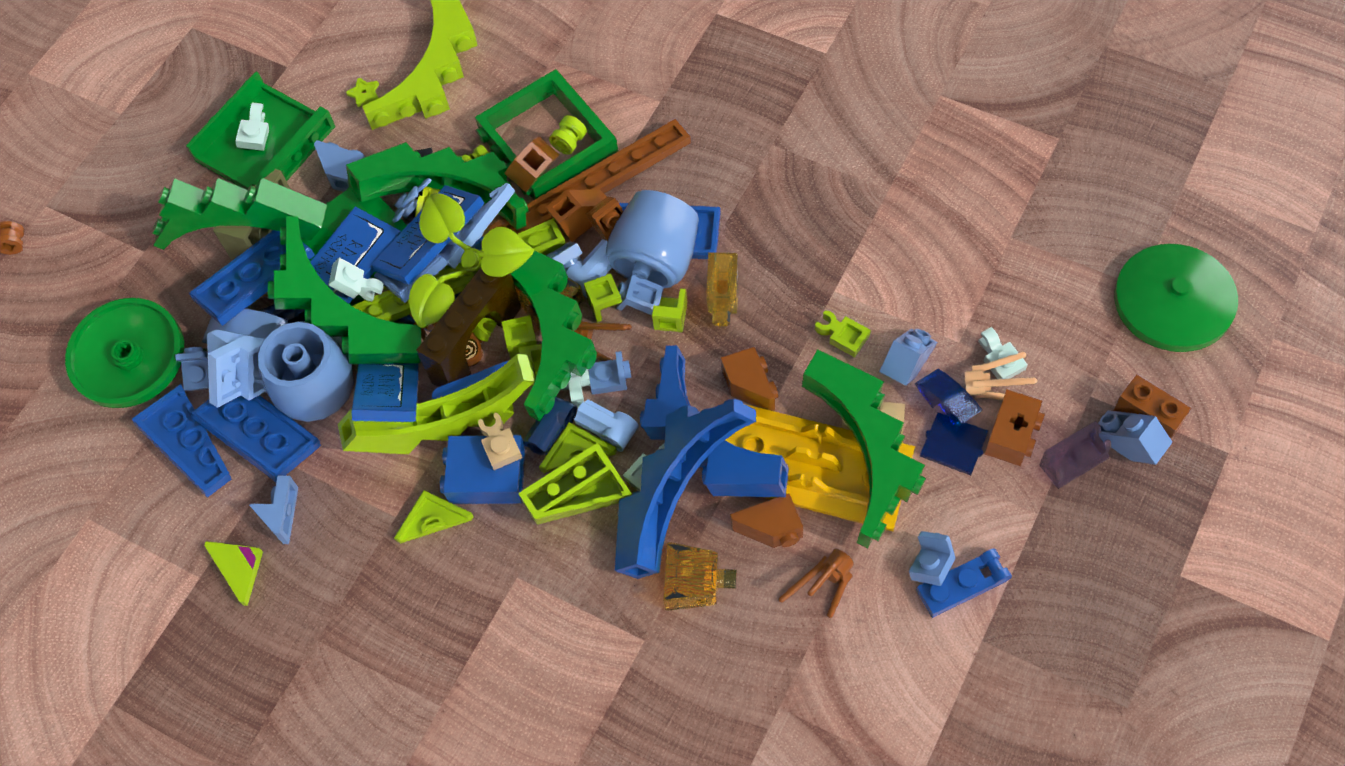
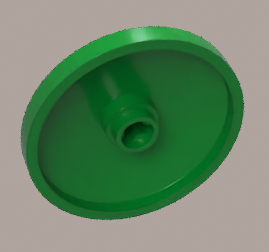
[1114,244,1238,352]
[65,298,184,408]

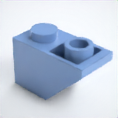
[314,140,365,192]
[879,329,937,386]
[1091,410,1172,465]

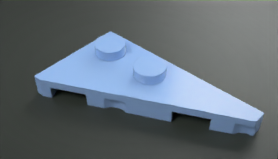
[439,183,515,269]

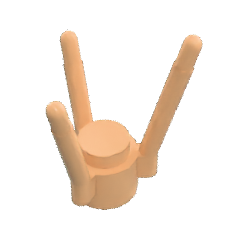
[965,352,1037,400]

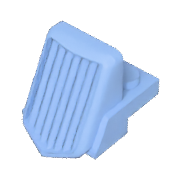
[207,330,266,408]

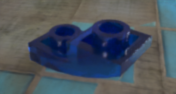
[915,369,983,428]

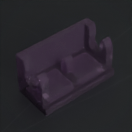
[1039,421,1111,489]

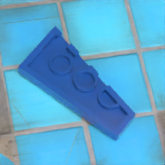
[132,384,232,498]

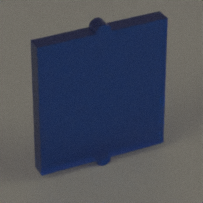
[920,412,989,476]

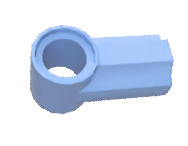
[566,239,612,298]
[574,400,639,452]

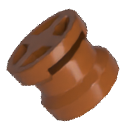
[0,221,24,255]

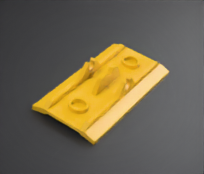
[725,404,915,532]

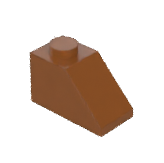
[730,493,803,548]

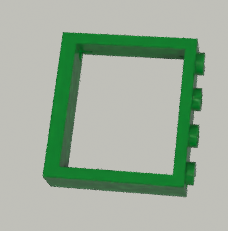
[475,69,618,200]

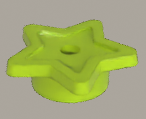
[346,78,379,107]

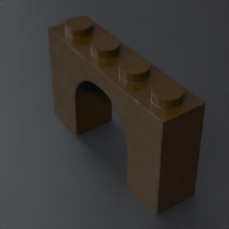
[416,267,521,387]

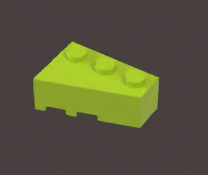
[518,442,632,525]

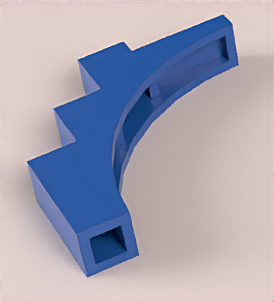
[640,345,789,497]
[615,399,756,579]

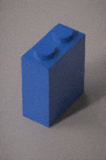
[440,435,526,504]

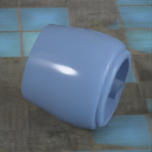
[606,190,699,289]
[258,322,354,422]

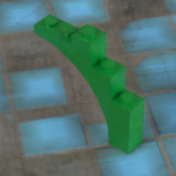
[346,142,528,230]
[152,177,327,250]
[268,216,421,364]
[511,250,597,421]
[802,349,926,549]

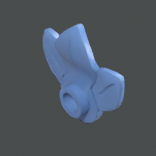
[393,178,432,223]

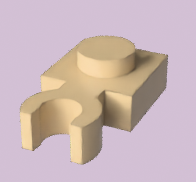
[478,413,522,470]

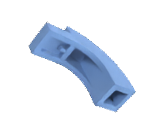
[202,309,288,344]

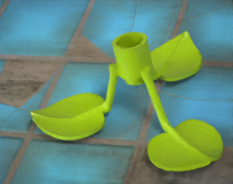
[409,193,534,328]

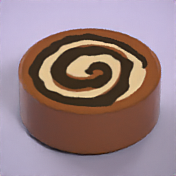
[466,337,483,367]

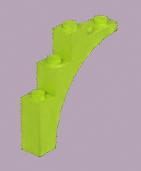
[362,0,478,130]
[338,354,534,454]

